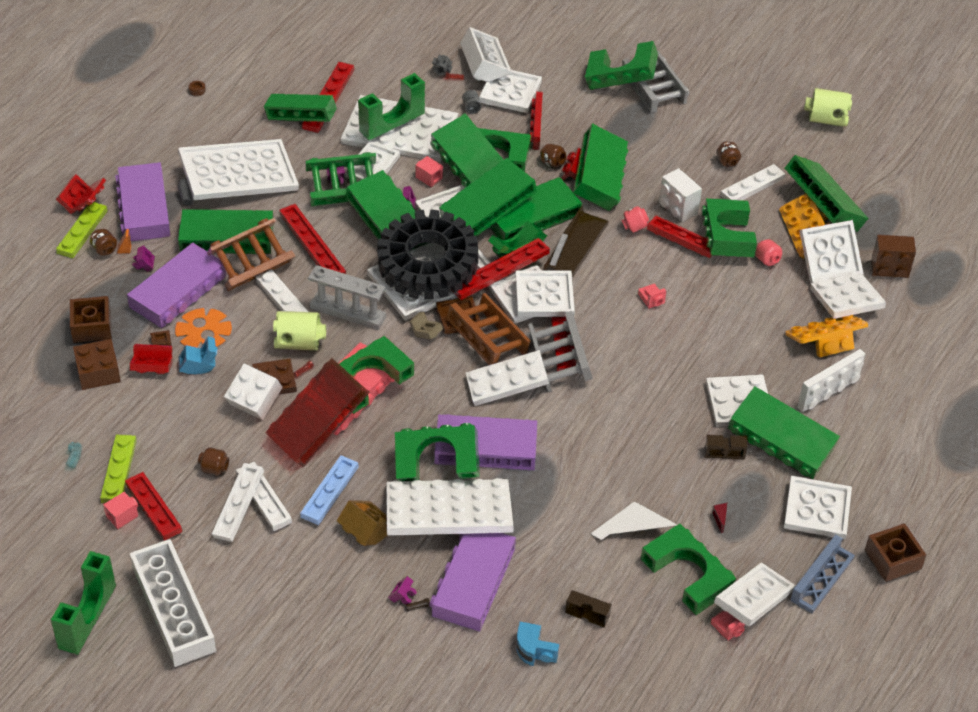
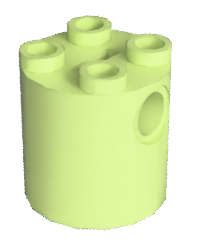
[804,88,852,127]
[273,311,326,351]

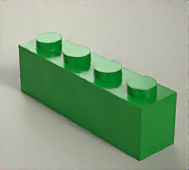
[264,94,337,122]

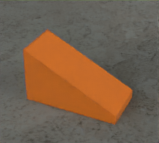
[117,229,131,253]

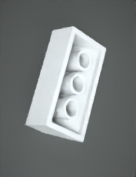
[460,27,511,82]

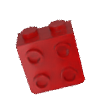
[55,174,106,214]

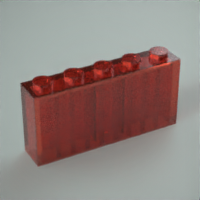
[265,358,370,467]

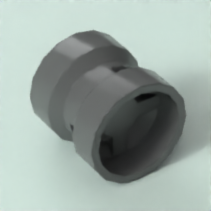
[462,90,482,114]

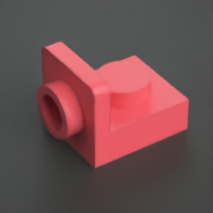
[638,283,666,309]
[710,610,745,641]

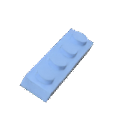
[300,455,359,525]

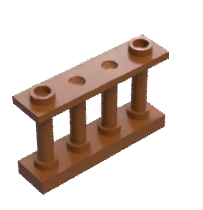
[207,218,295,291]
[446,293,530,365]

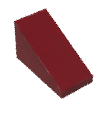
[712,502,728,533]

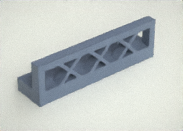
[791,535,855,614]

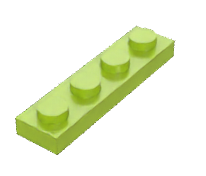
[56,202,108,258]
[100,434,137,503]

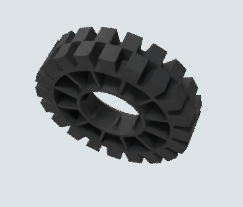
[377,209,479,300]

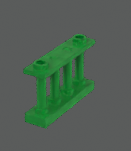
[305,152,376,206]

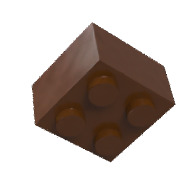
[871,234,916,278]
[70,296,112,343]
[73,339,121,390]
[865,523,926,582]

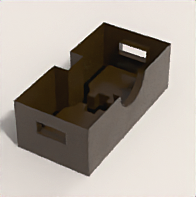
[705,435,747,460]
[565,590,612,628]

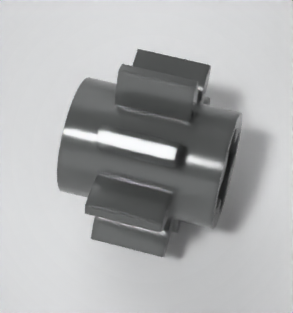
[432,55,453,76]

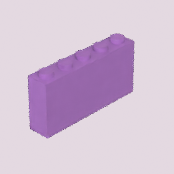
[115,162,171,241]
[127,243,227,328]
[435,414,537,470]
[429,533,516,632]

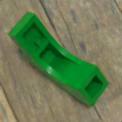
[488,221,548,258]

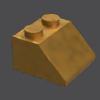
[336,500,388,546]

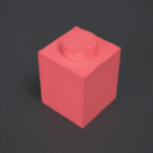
[415,156,443,187]
[103,492,138,529]

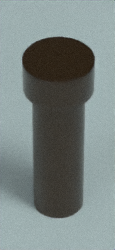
[406,598,430,611]

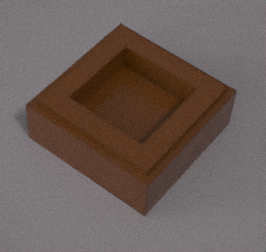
[150,330,172,346]

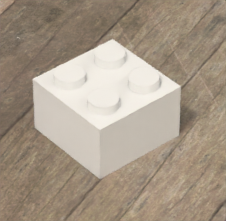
[659,168,702,223]
[224,364,283,420]

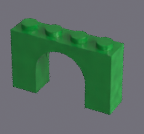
[585,41,658,90]
[358,73,425,141]
[478,128,531,172]
[701,198,757,257]
[323,336,414,414]
[395,423,480,482]
[640,523,736,615]
[51,551,116,655]

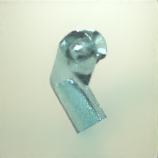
[66,442,82,468]

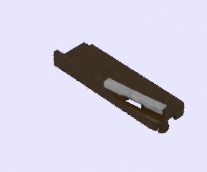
[543,206,609,278]

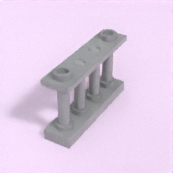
[622,51,689,113]
[308,265,386,330]
[527,311,593,392]

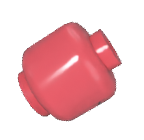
[622,206,649,233]
[755,239,782,266]

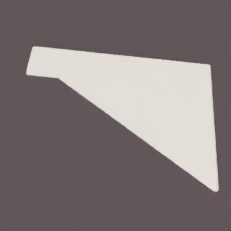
[591,502,677,540]

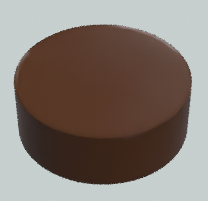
[188,81,206,96]

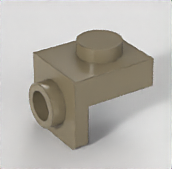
[410,312,443,340]

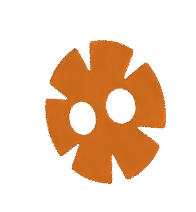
[175,308,232,348]

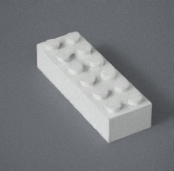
[130,539,216,667]

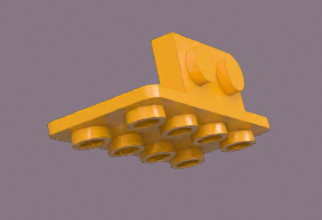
[779,193,830,259]
[785,315,868,358]

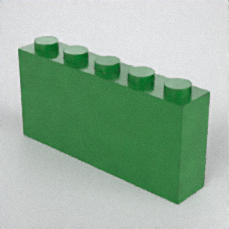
[430,113,504,188]
[573,123,628,211]
[784,155,869,232]
[439,158,537,236]
[346,170,430,251]
[490,177,582,240]
[178,209,274,254]
[727,386,840,479]

